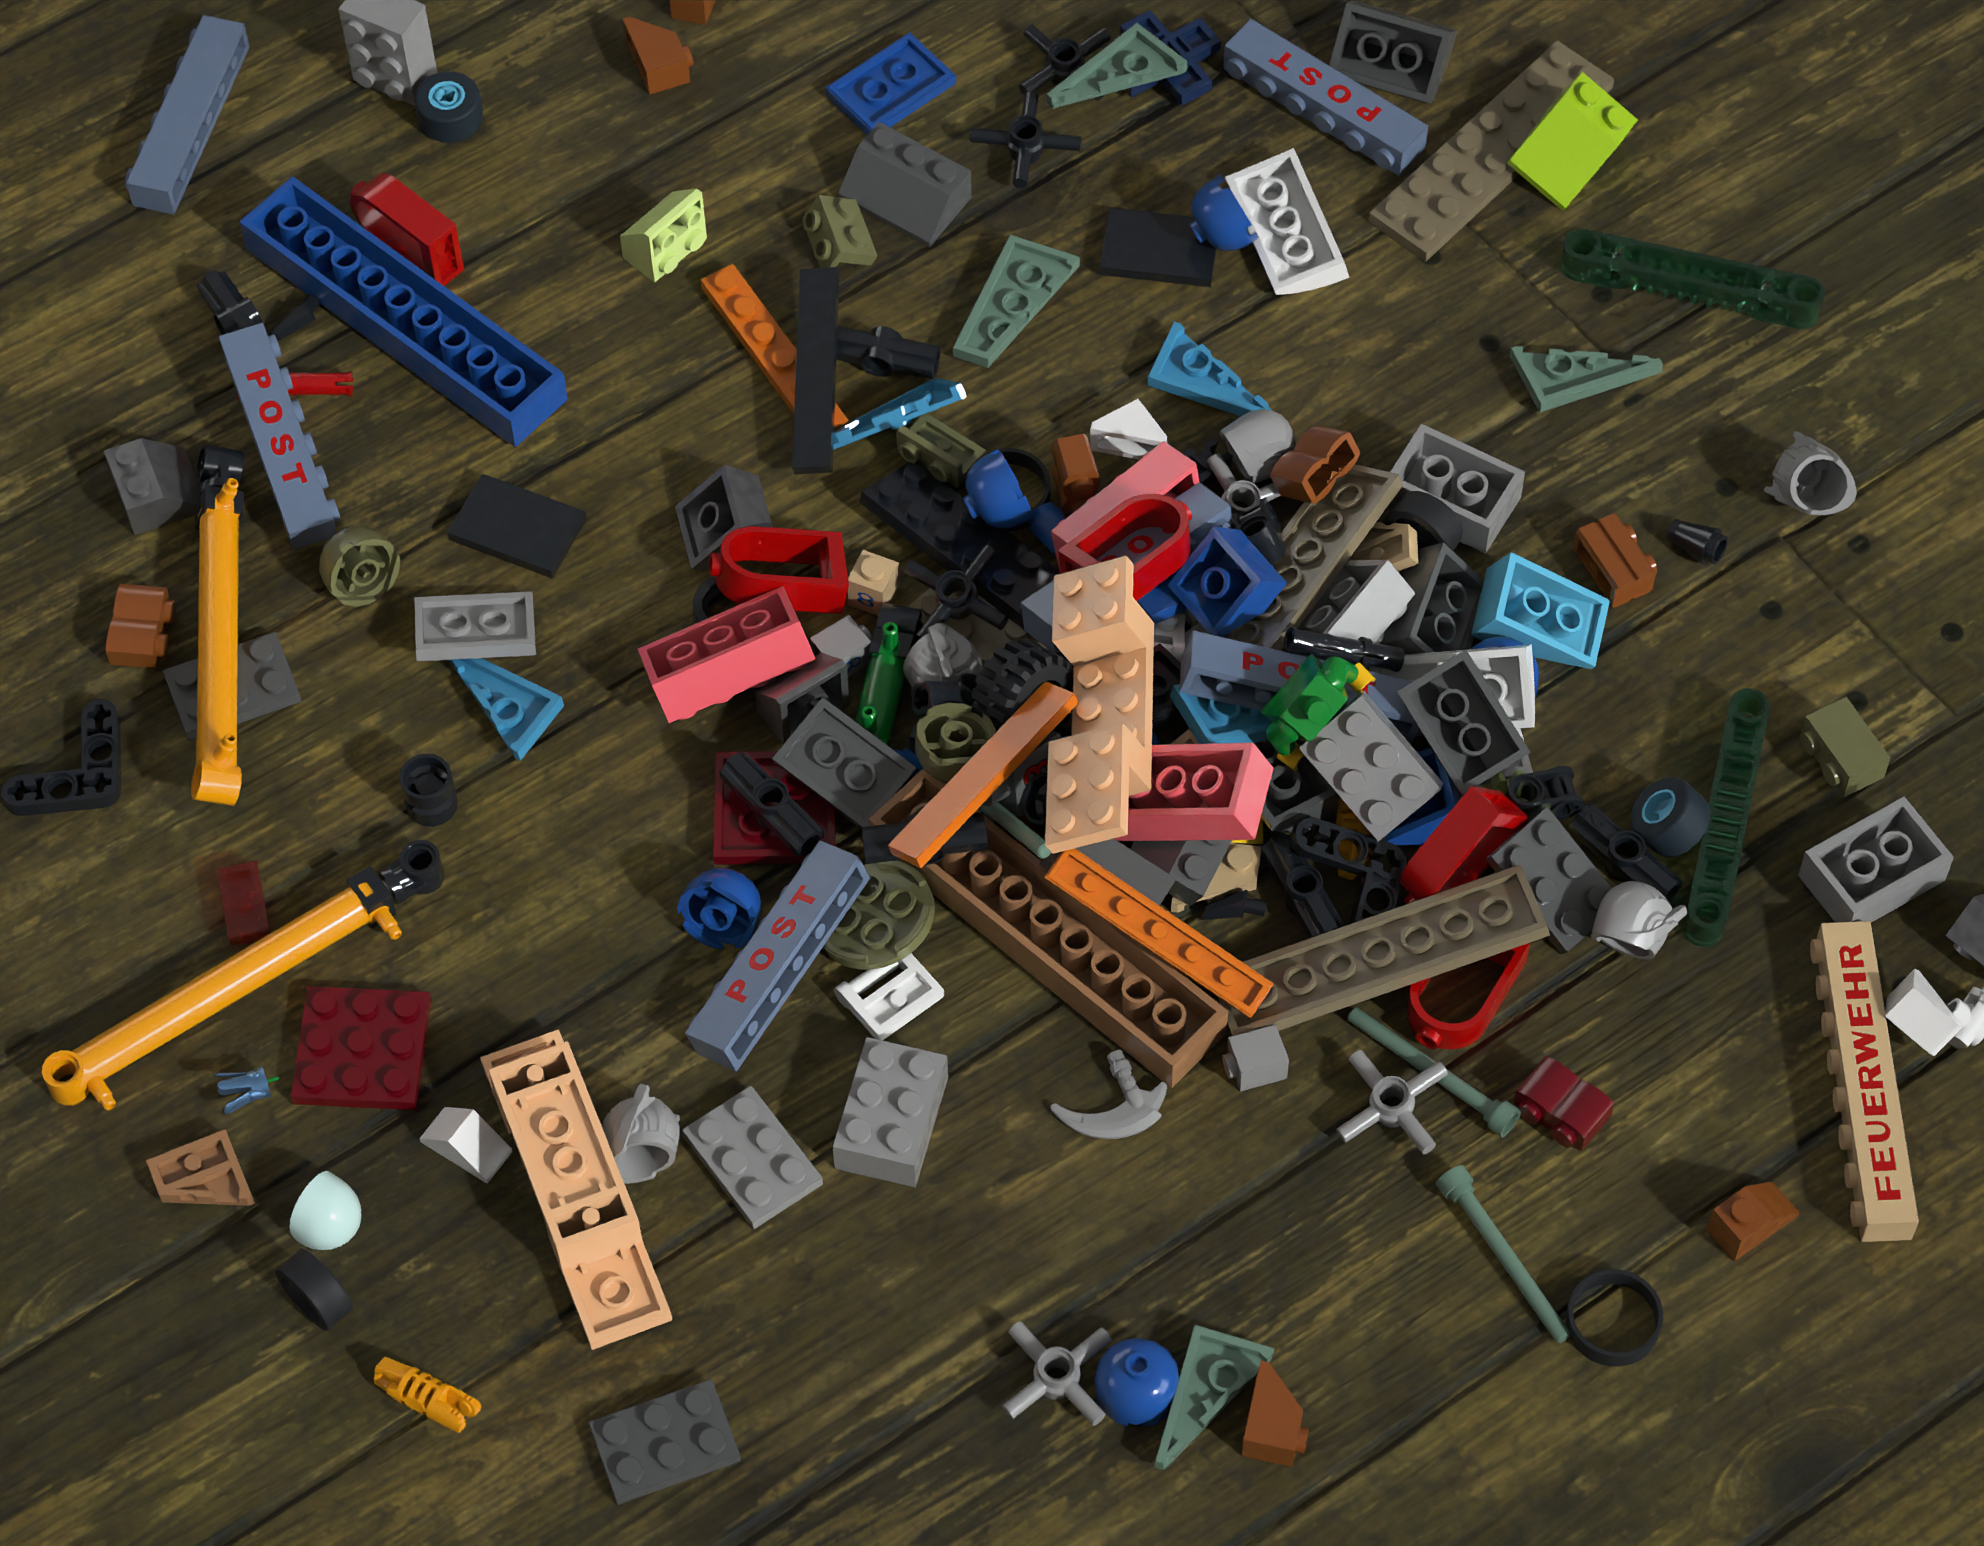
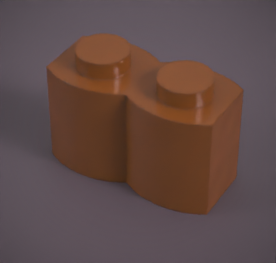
[1270,425,1361,504]
[1051,433,1100,518]
[106,584,176,669]

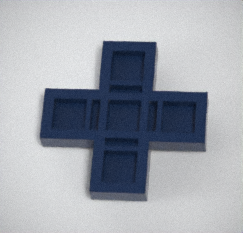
[1120,10,1221,106]

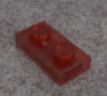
[217,861,270,946]

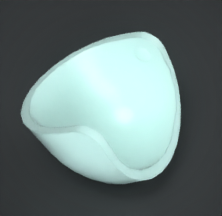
[290,1171,362,1250]

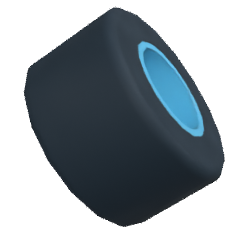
[415,71,483,143]
[1630,777,1710,857]

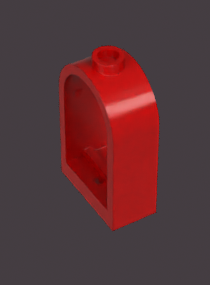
[350,173,464,286]
[1058,494,1192,601]
[708,526,849,614]
[1400,786,1529,904]
[1407,943,1530,1050]

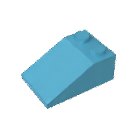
[1471,552,1610,669]

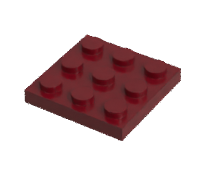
[713,751,836,865]
[291,986,432,1110]

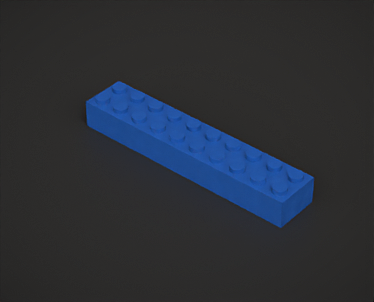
[239,176,568,448]

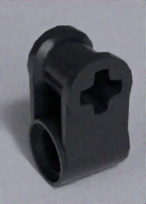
[1231,497,1286,565]
[1506,766,1585,823]

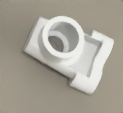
[1947,987,1984,1049]

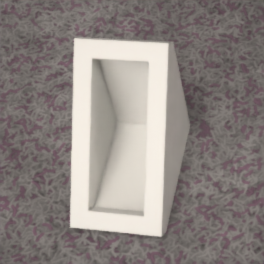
[1090,399,1167,460]
[1885,969,1963,1056]
[419,1107,512,1184]

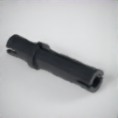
[1284,627,1405,672]

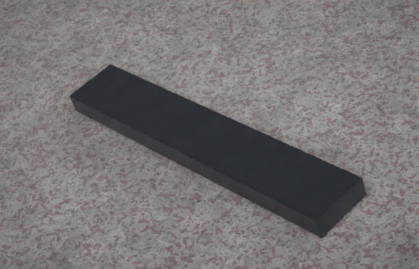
[792,267,839,475]

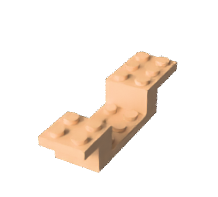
[1045,555,1154,854]
[480,1029,672,1350]

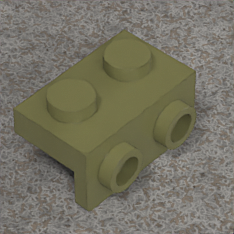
[803,195,878,268]
[896,413,986,489]

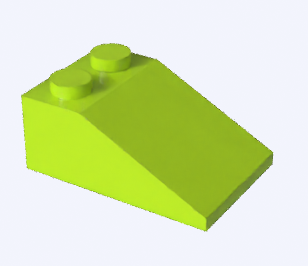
[1507,72,1638,211]

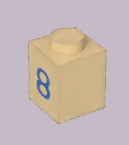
[848,550,900,616]

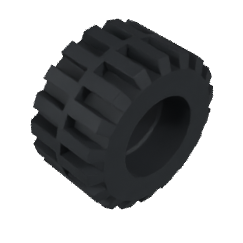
[972,639,1074,733]

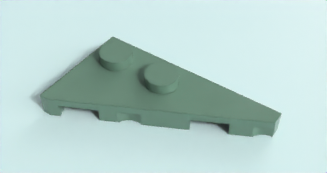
[1047,23,1187,108]
[1510,346,1663,412]
[1154,1325,1275,1470]

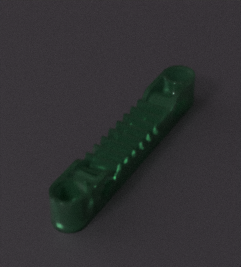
[1560,229,1825,329]
[1683,688,1770,947]

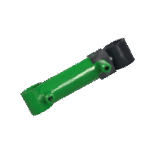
[854,603,922,747]

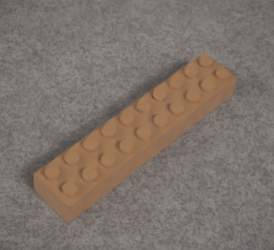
[869,769,1228,1089]

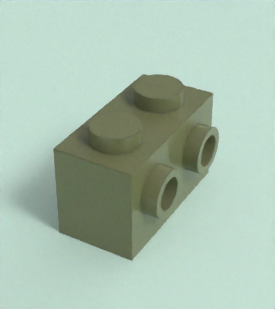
[1800,697,1890,797]

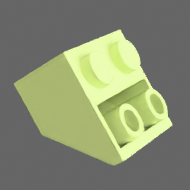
[620,189,707,283]

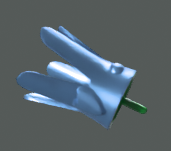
[213,1066,279,1115]

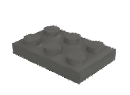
[163,632,302,741]
[772,697,918,829]
[1485,807,1611,954]
[589,1379,741,1505]

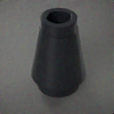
[1667,519,1728,565]

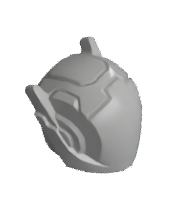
[1219,409,1296,484]
[1764,431,1857,515]
[903,623,982,688]
[1591,881,1687,960]
[602,1084,680,1184]

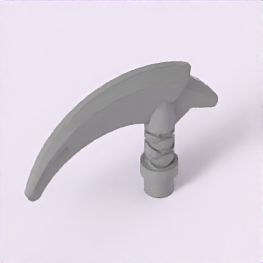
[1051,1050,1167,1139]

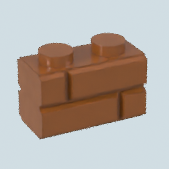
[1572,513,1657,608]

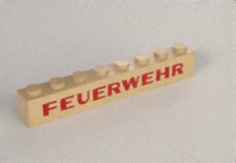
[1810,921,1919,1242]

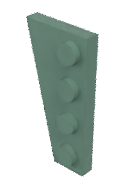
[953,235,1080,368]

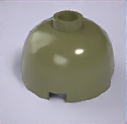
[319,526,400,607]
[915,703,996,783]

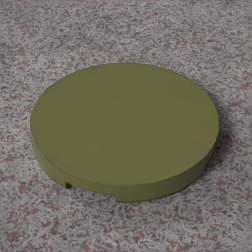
[823,860,935,970]

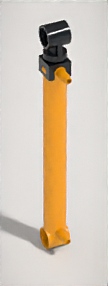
[191,444,244,806]
[42,840,444,1110]

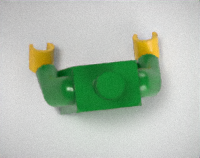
[1260,653,1376,771]

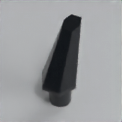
[268,294,320,341]
[1202,890,1267,921]

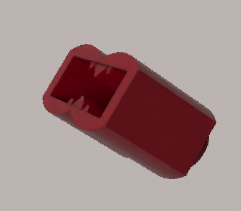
[1514,1056,1614,1151]

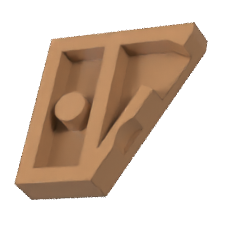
[146,1129,254,1206]

